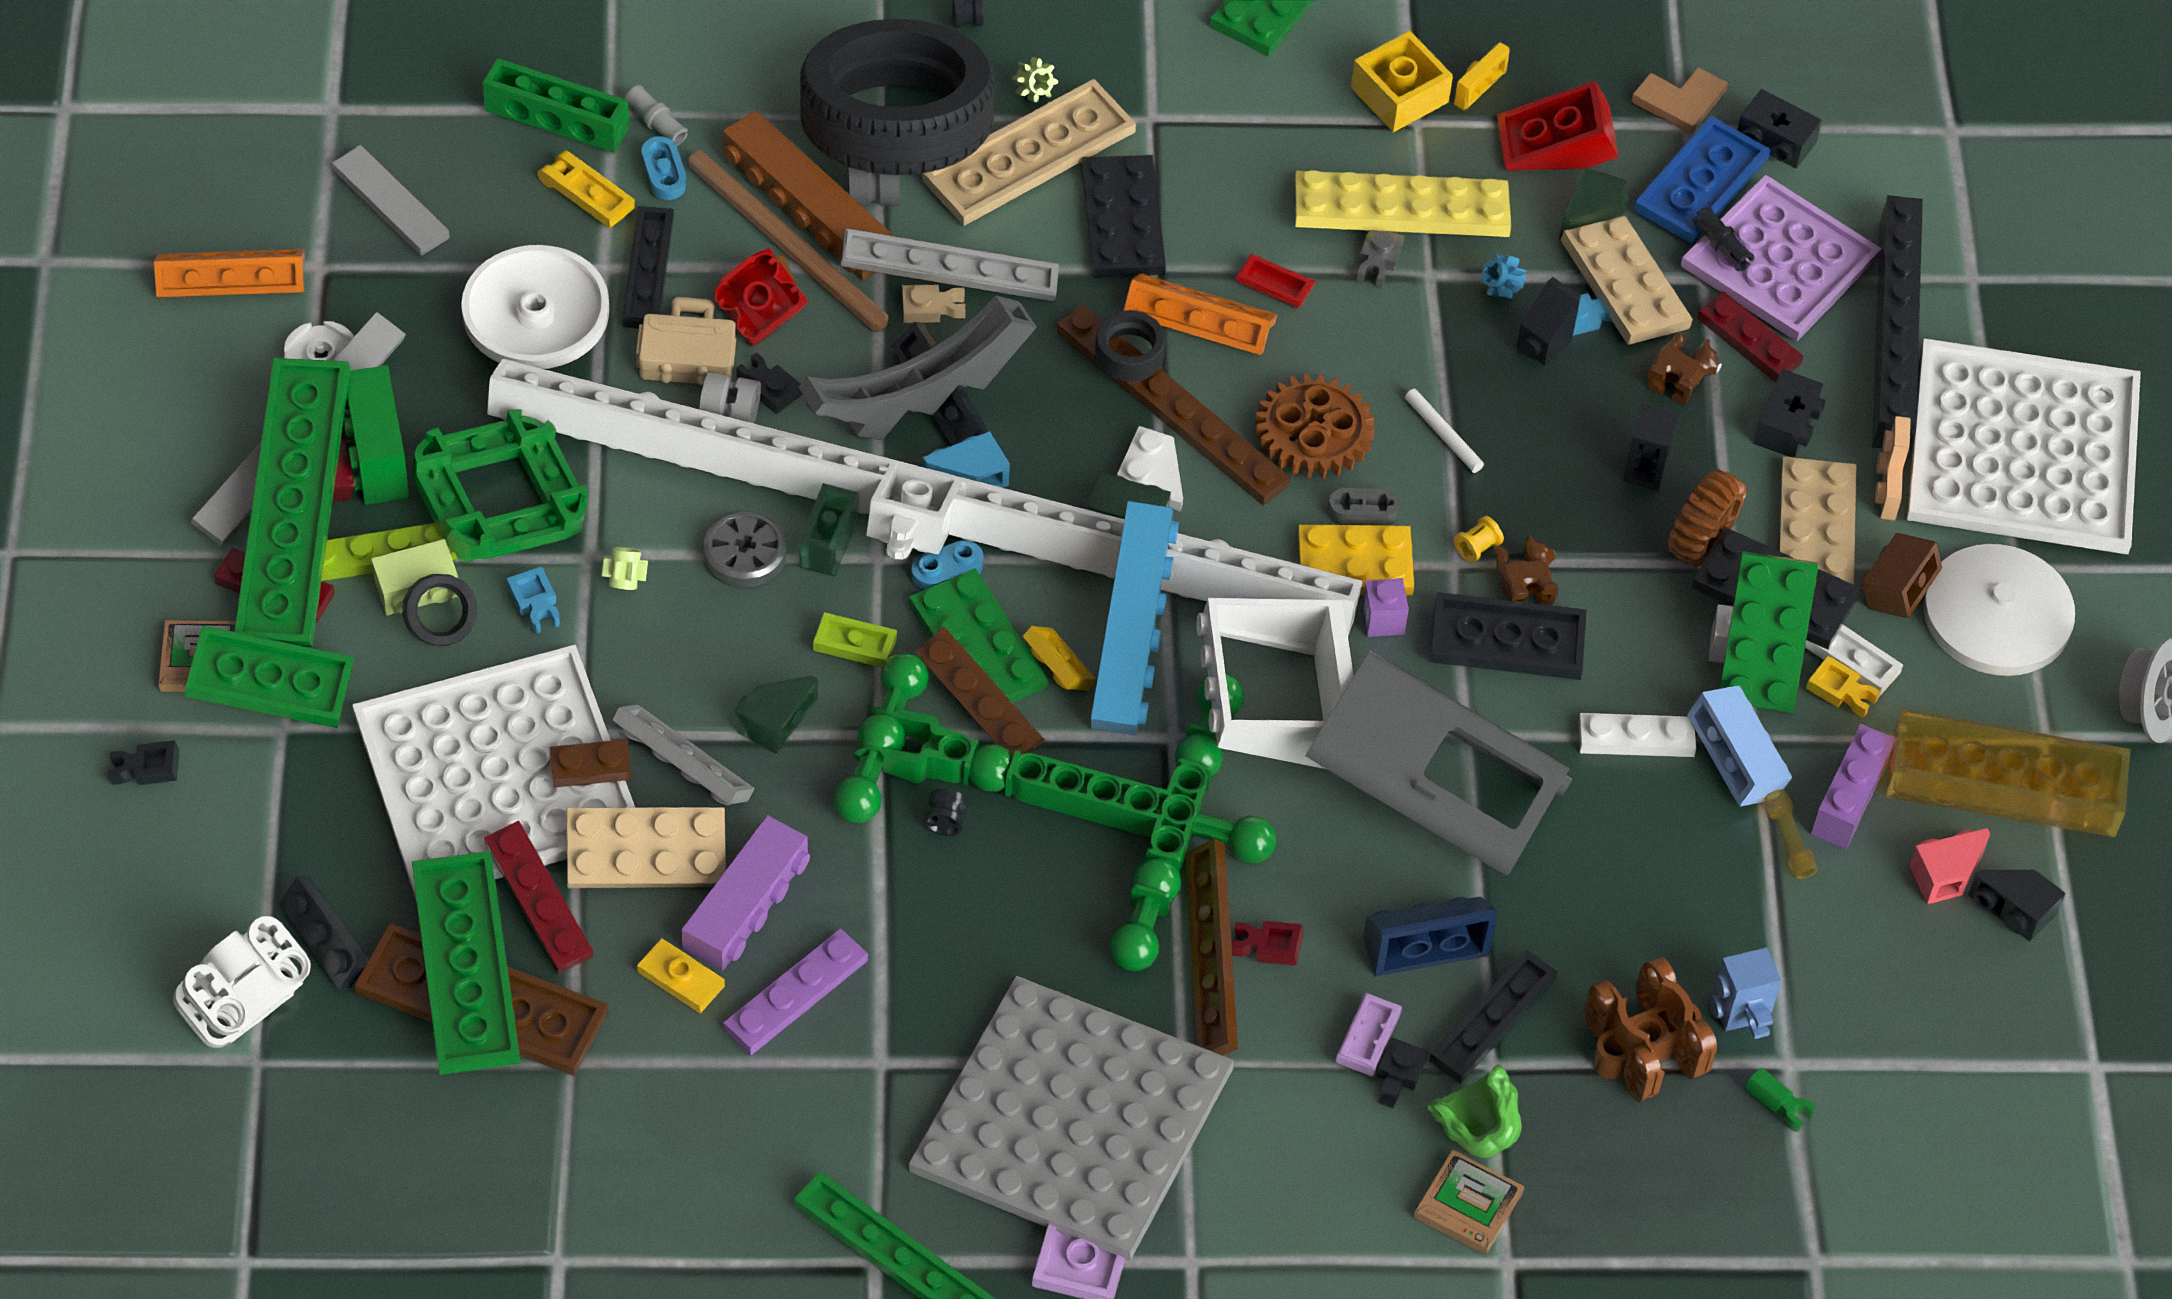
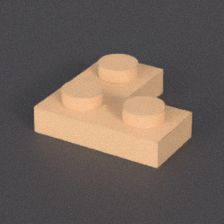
[1875,416,1911,521]

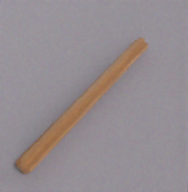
[688,150,889,332]

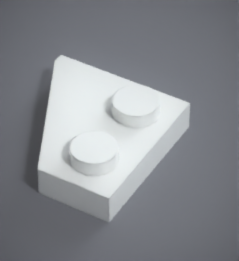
[1113,426,1183,512]

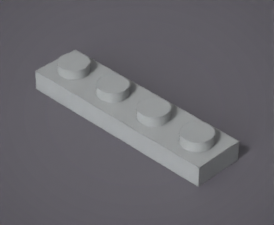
[613,705,755,805]

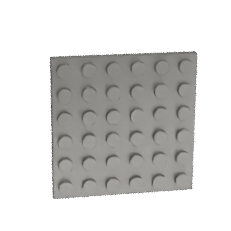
[909,976,1233,1261]

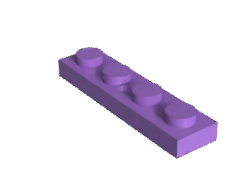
[723,928,868,1056]

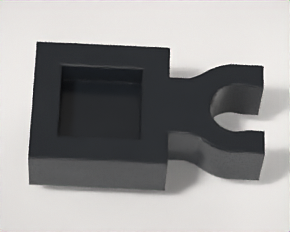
[736,352,803,415]
[108,740,179,785]

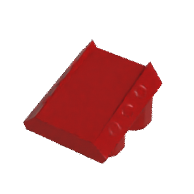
[713,248,809,347]

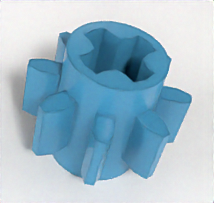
[1481,254,1526,299]

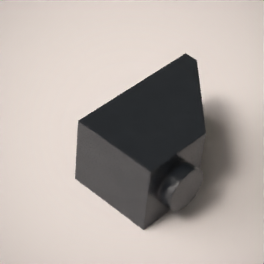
[1517,277,1581,366]

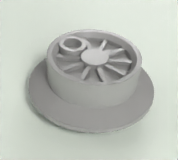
[2119,637,2172,743]

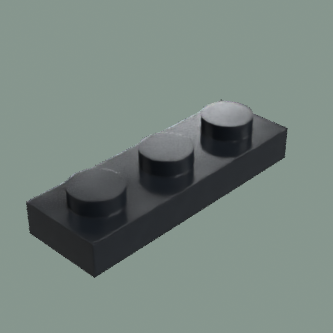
[279,875,369,990]

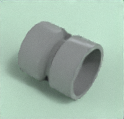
[699,372,761,424]

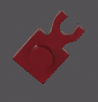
[1231,921,1304,966]

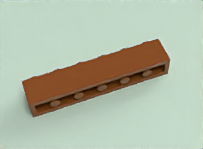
[722,110,894,282]

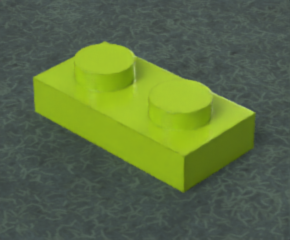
[813,612,897,668]

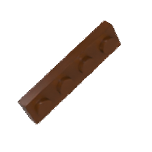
[916,626,1045,756]

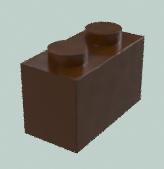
[1862,532,1942,619]

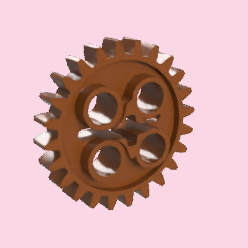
[1255,373,1375,479]

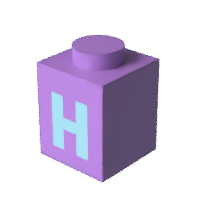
[1362,578,1409,637]

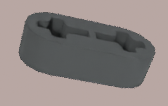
[1327,488,1399,526]

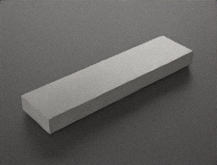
[332,145,450,256]

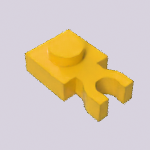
[1806,656,1881,718]

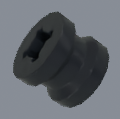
[952,0,984,28]
[924,789,968,836]

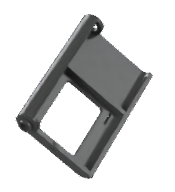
[1305,650,1572,876]

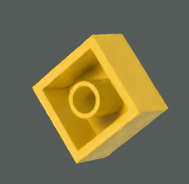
[1351,31,1453,132]

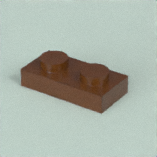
[550,739,632,788]

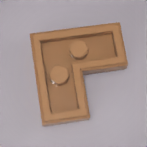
[1632,67,1728,134]

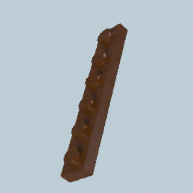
[1185,838,1238,1056]

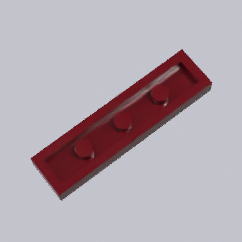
[484,820,593,974]

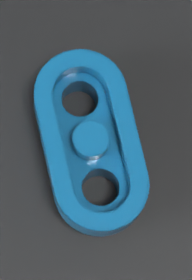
[641,136,686,200]
[911,541,984,591]

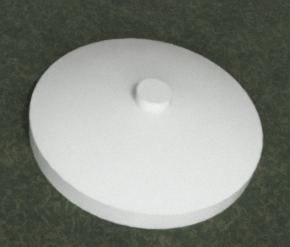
[462,245,609,369]
[1923,544,2075,676]

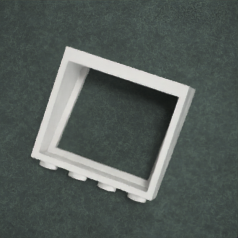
[1196,598,1354,769]

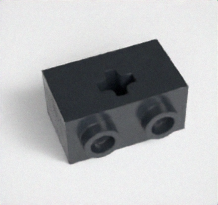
[1737,89,1822,169]
[1753,369,1826,458]
[1623,403,1679,491]

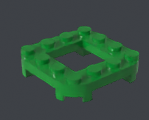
[412,409,588,562]

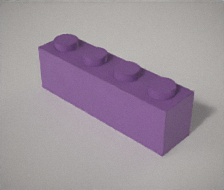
[682,815,810,972]

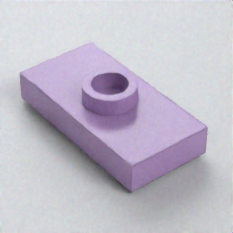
[1336,992,1402,1077]

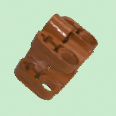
[1584,957,1717,1102]

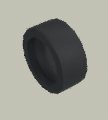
[1095,310,1166,382]
[402,574,478,646]

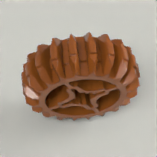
[1668,468,1746,567]

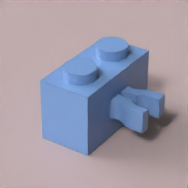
[1709,947,1782,1039]

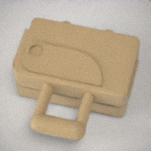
[636,297,736,386]

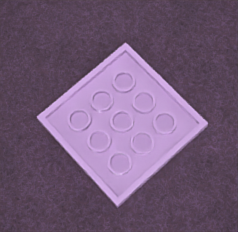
[1681,175,1882,342]

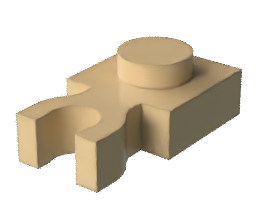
[902,285,966,323]

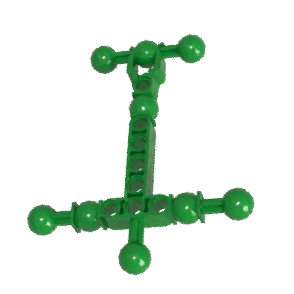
[832,653,1278,972]

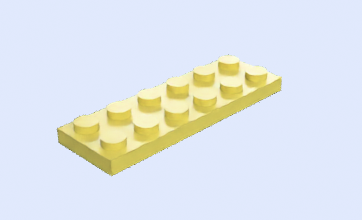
[1295,170,1511,237]

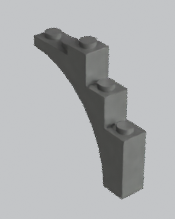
[799,296,1037,440]

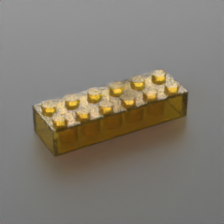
[1886,709,2130,837]

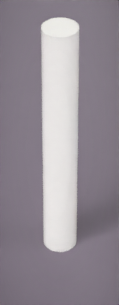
[1405,389,1484,473]

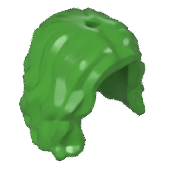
[1427,1064,1522,1158]

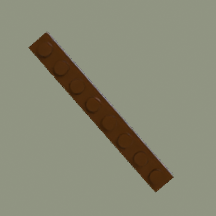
[1057,304,1290,506]

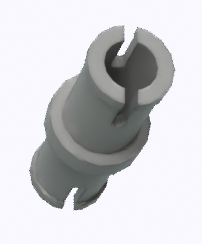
[625,85,688,146]

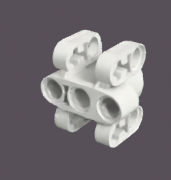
[173,916,311,1048]

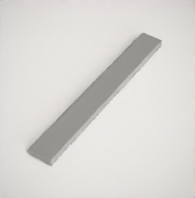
[191,312,406,546]

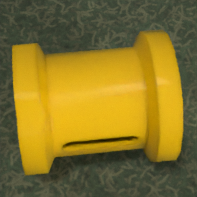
[1454,516,1504,563]

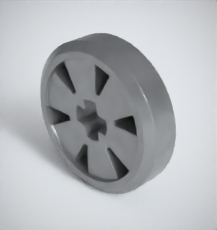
[704,511,787,587]

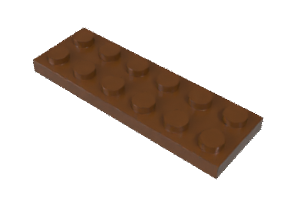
[355,923,608,1076]

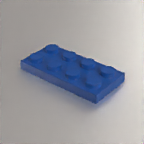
[1633,116,1771,245]

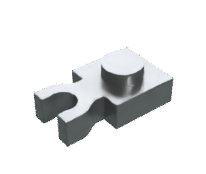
[1356,230,1405,288]

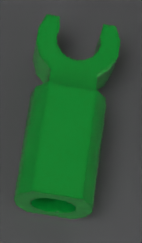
[1745,1067,1816,1132]

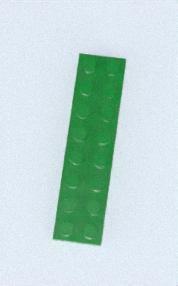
[234,358,351,647]

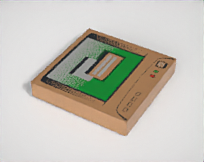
[159,620,236,692]
[1414,1149,1524,1255]

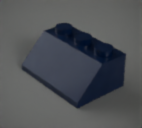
[1363,896,1498,976]

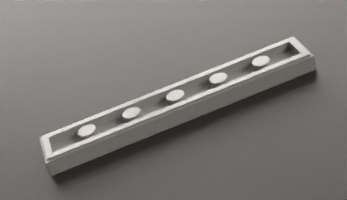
[840,228,1059,301]

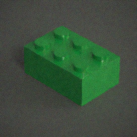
[343,365,409,505]

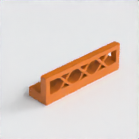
[154,249,305,297]
[1124,273,1278,355]

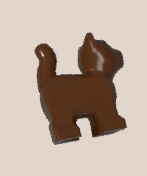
[1647,332,1722,405]
[1493,535,1558,605]

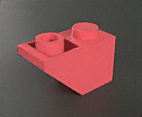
[1909,828,1990,904]

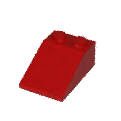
[1497,80,1619,171]

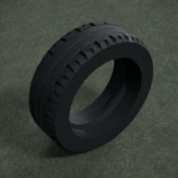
[800,19,995,175]

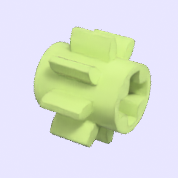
[1011,57,1058,103]
[601,547,648,590]

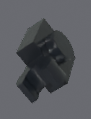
[1377,1037,1429,1108]

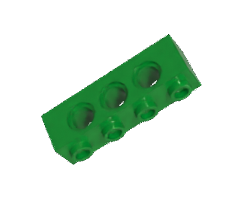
[483,58,629,153]

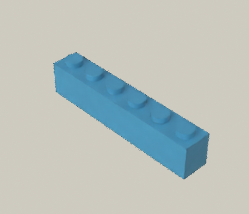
[1091,501,1179,736]

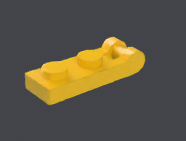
[537,150,635,228]

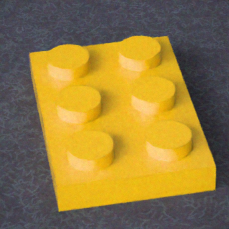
[1298,525,1414,596]

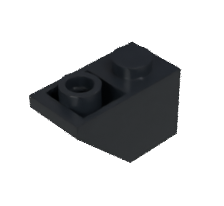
[1968,869,2066,941]

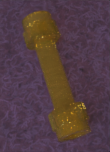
[1764,790,1818,879]

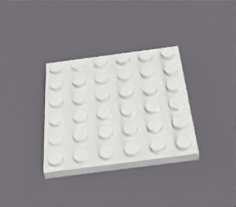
[1907,338,2141,554]
[352,644,635,901]

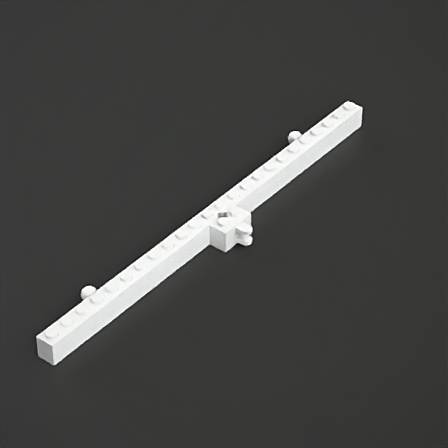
[487,359,1362,635]

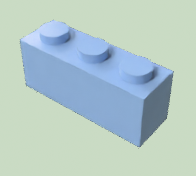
[1687,685,1792,807]

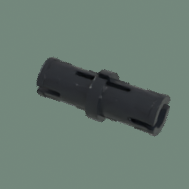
[1692,206,1755,271]

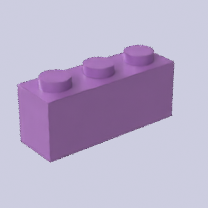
[1811,724,1896,850]

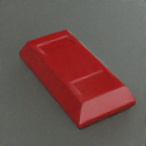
[1235,253,1316,309]

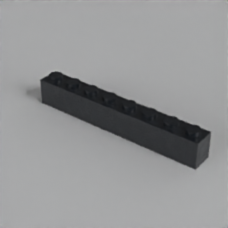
[1872,195,1923,452]

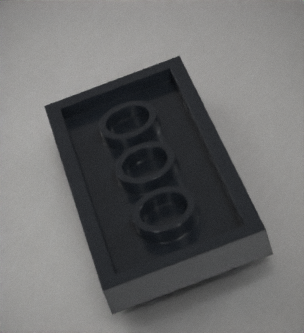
[1082,155,1166,278]
[1691,527,1861,650]
[1430,592,1587,680]

